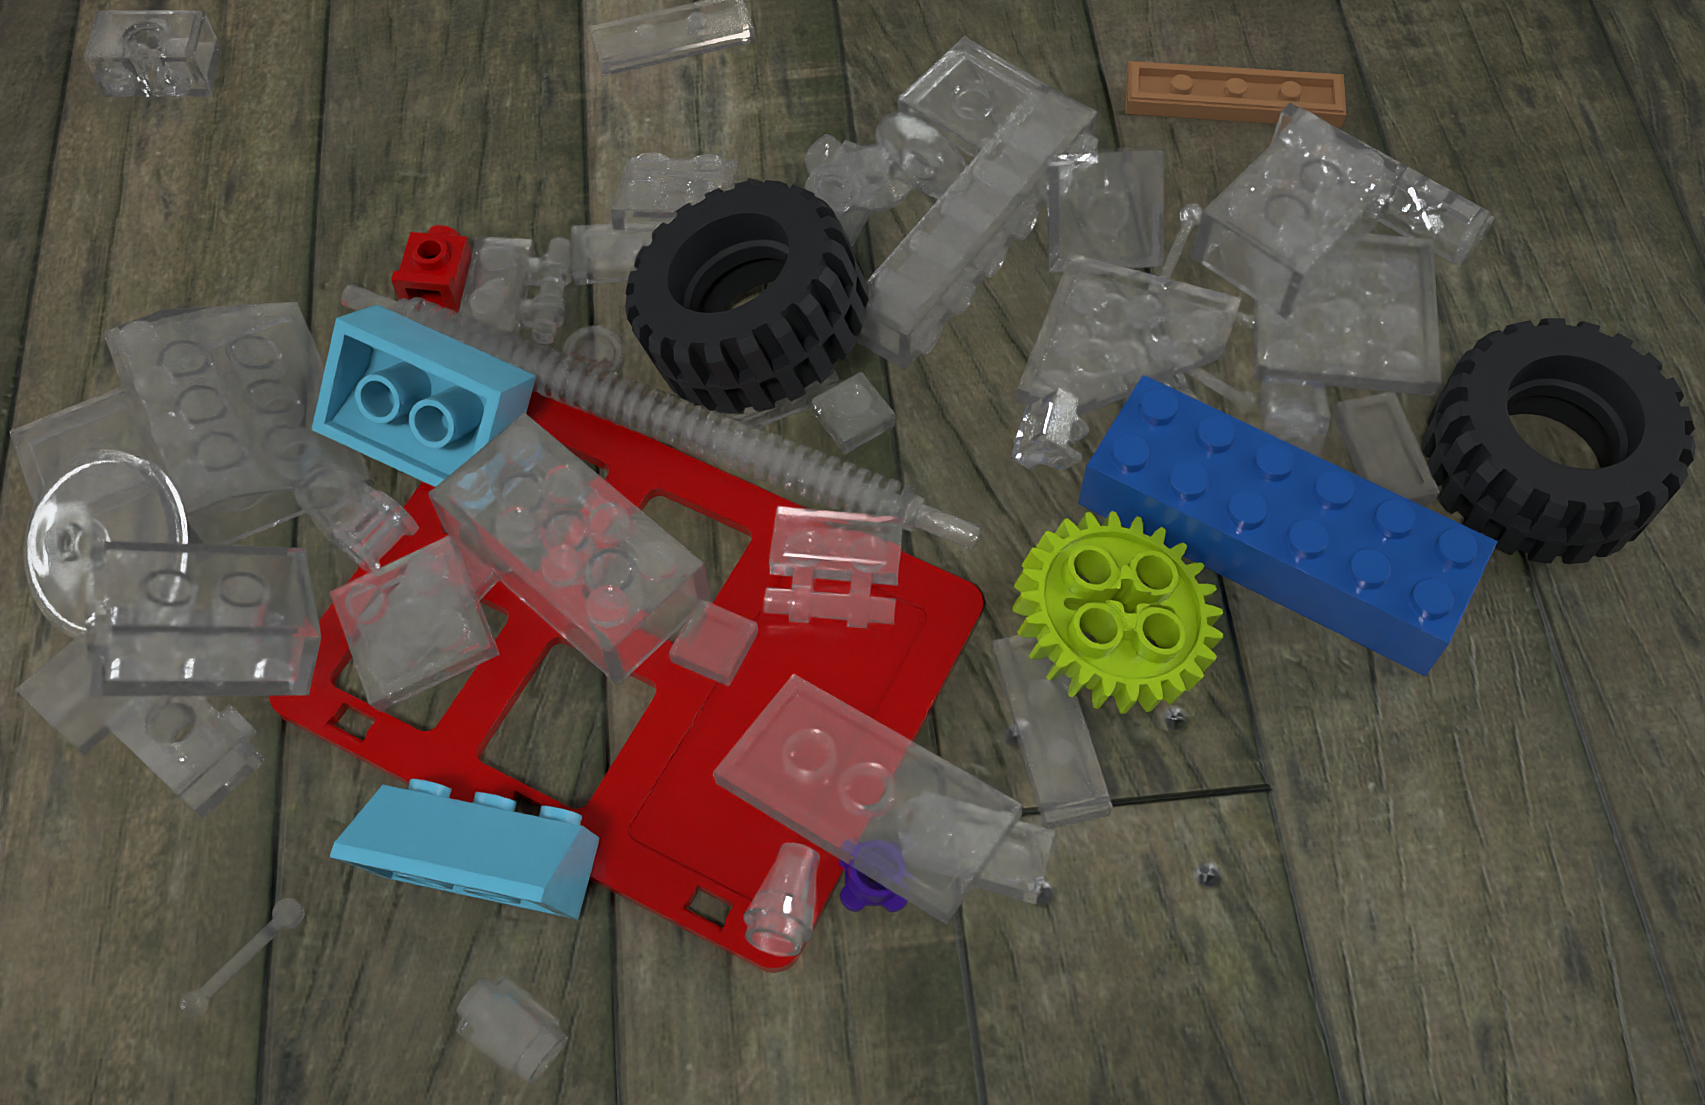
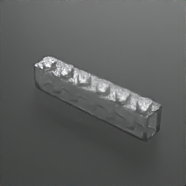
[852,83,1098,370]

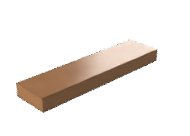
[1125,61,1346,128]

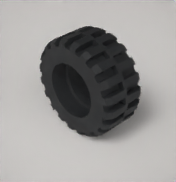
[625,180,869,414]
[1423,318,1696,564]

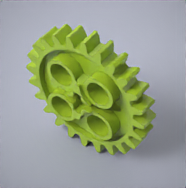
[1012,511,1223,714]

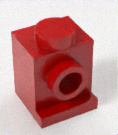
[391,225,477,320]

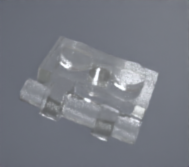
[455,236,574,346]
[764,506,904,628]

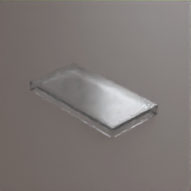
[714,674,1023,925]

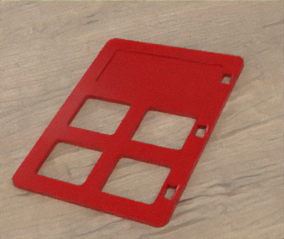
[269,386,983,973]

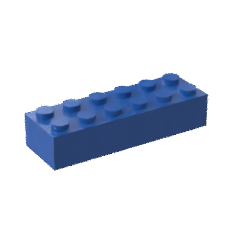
[1078,375,1498,676]

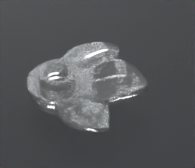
[804,134,910,217]

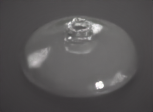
[23,450,188,643]

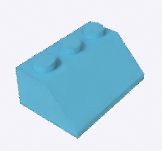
[311,305,536,504]
[330,779,600,920]

